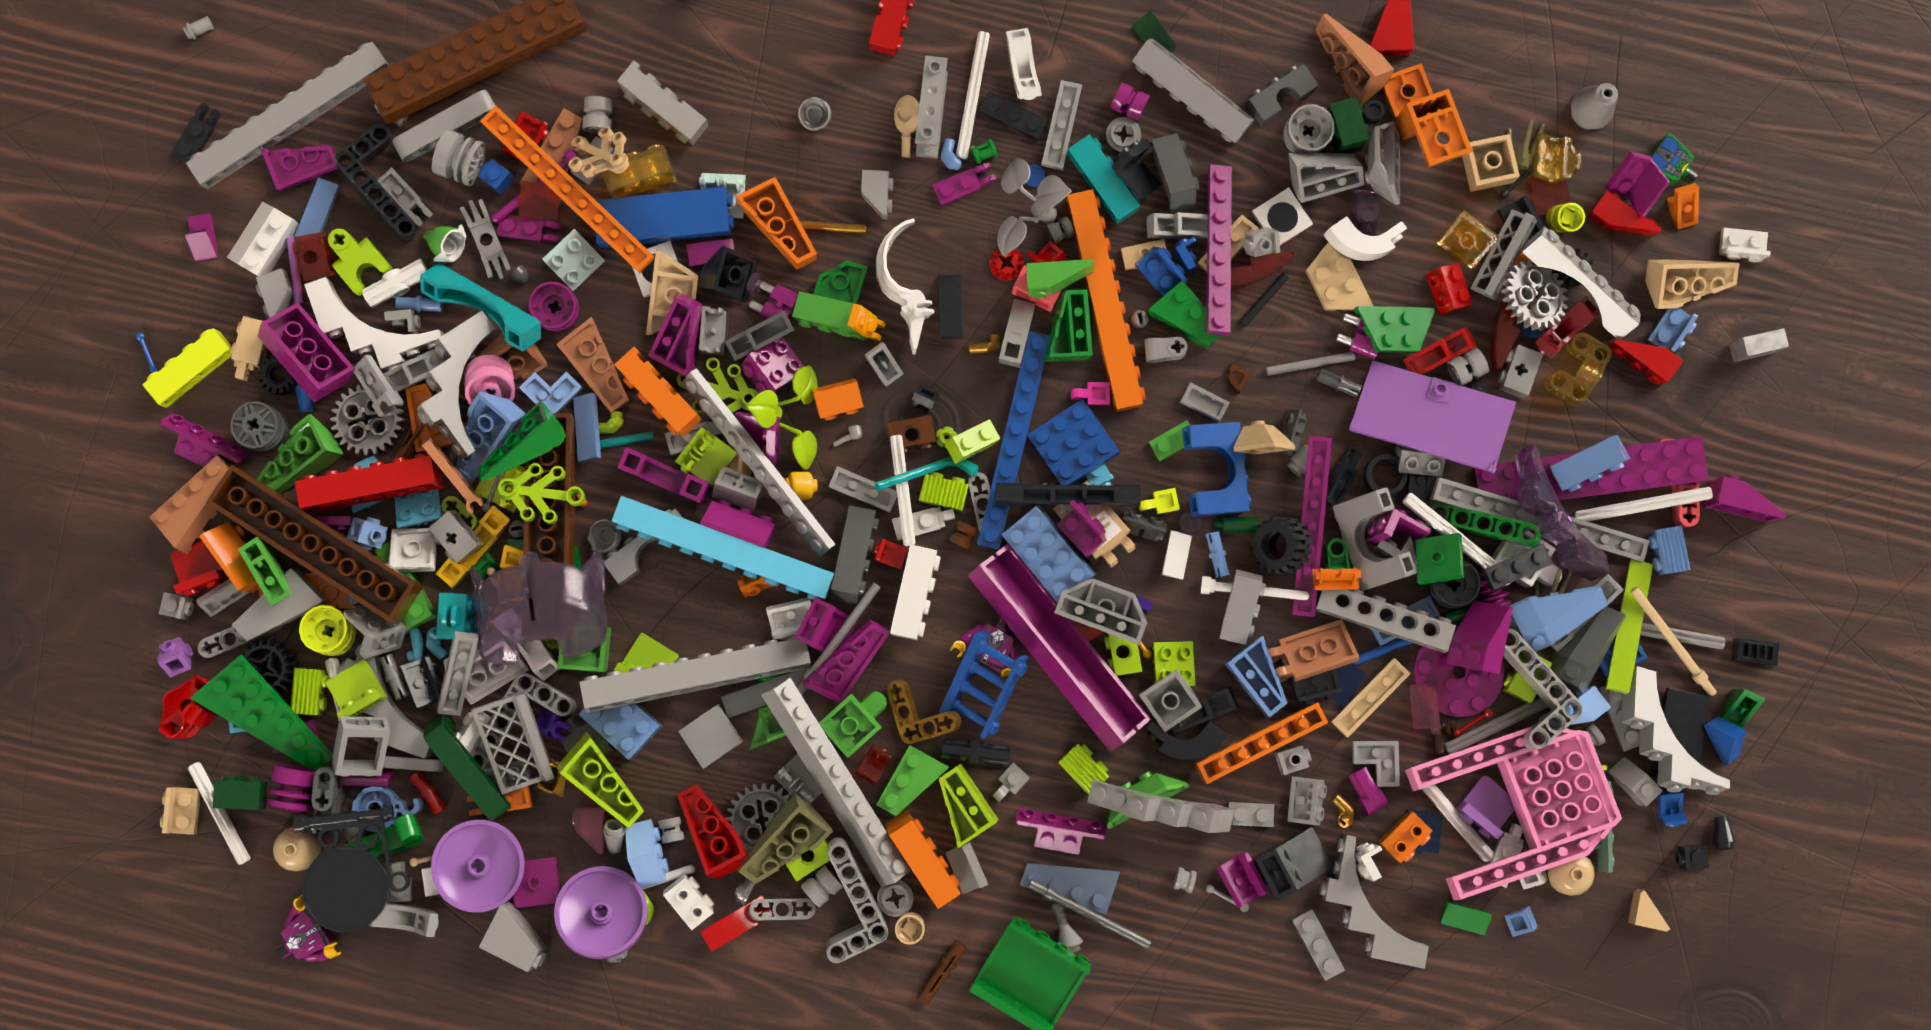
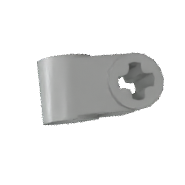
[1144,337,1188,363]

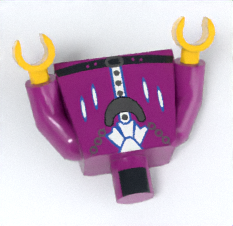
[950,618,1018,678]
[276,895,341,962]

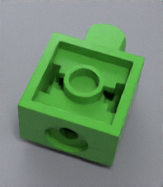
[558,603,611,673]
[819,692,887,758]

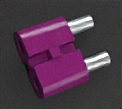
[749,281,798,321]
[1336,313,1378,359]

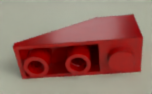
[1586,191,1662,236]
[1608,340,1683,385]

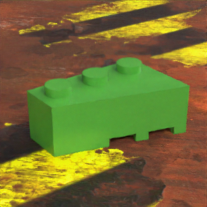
[792,291,868,341]
[876,745,949,816]

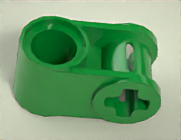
[1324,538,1350,569]

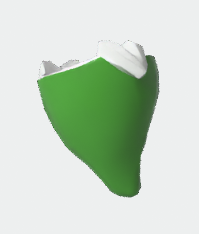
[423,224,466,262]

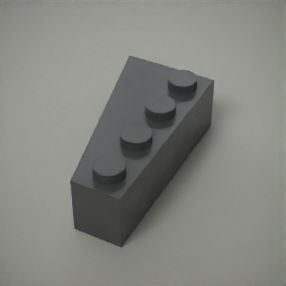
[831,505,879,607]

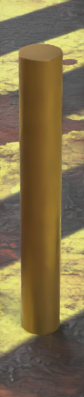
[800,221,866,234]

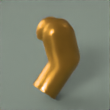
[1331,793,1354,828]

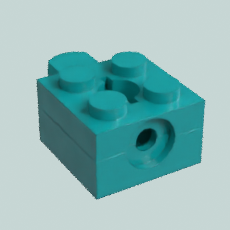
[436,593,479,640]

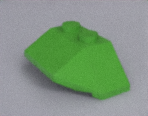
[1106,771,1189,829]

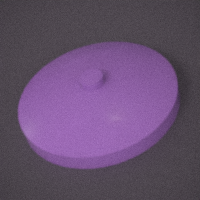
[431,820,525,912]
[554,866,647,959]

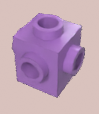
[157,637,193,678]

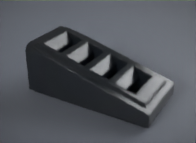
[1731,638,1779,666]

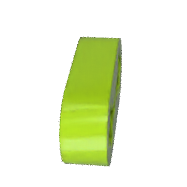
[441,496,479,532]

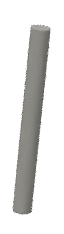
[1266,352,1355,376]

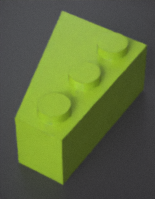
[939,763,999,848]

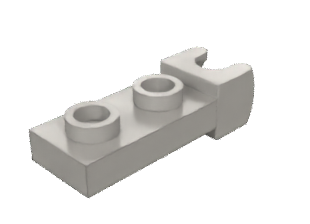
[354,355,404,418]

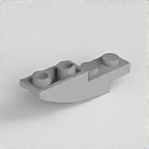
[383,349,477,392]

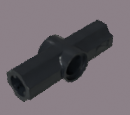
[941,739,1011,765]

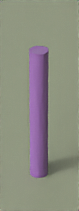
[287,237,303,304]

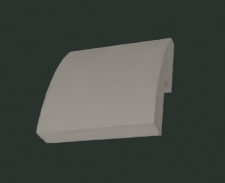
[678,704,743,769]

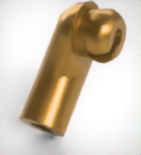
[969,334,1001,354]

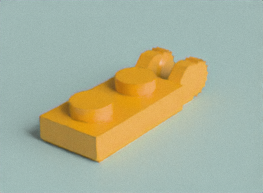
[847,304,885,341]

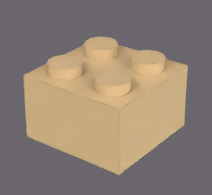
[1462,134,1520,192]

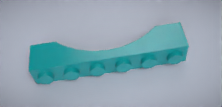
[420,263,541,352]

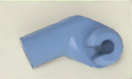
[941,138,962,170]

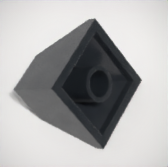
[697,246,758,302]

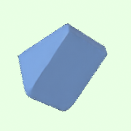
[1504,906,1537,937]

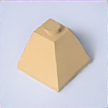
[1234,421,1295,455]

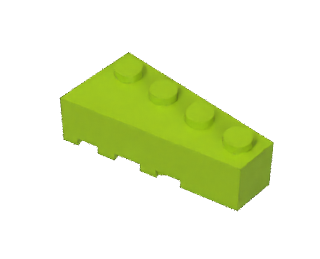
[556,732,644,828]

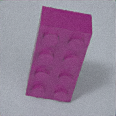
[258,303,355,403]

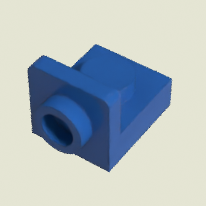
[1173,237,1197,274]

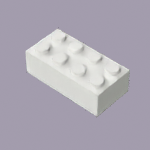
[890,544,941,641]

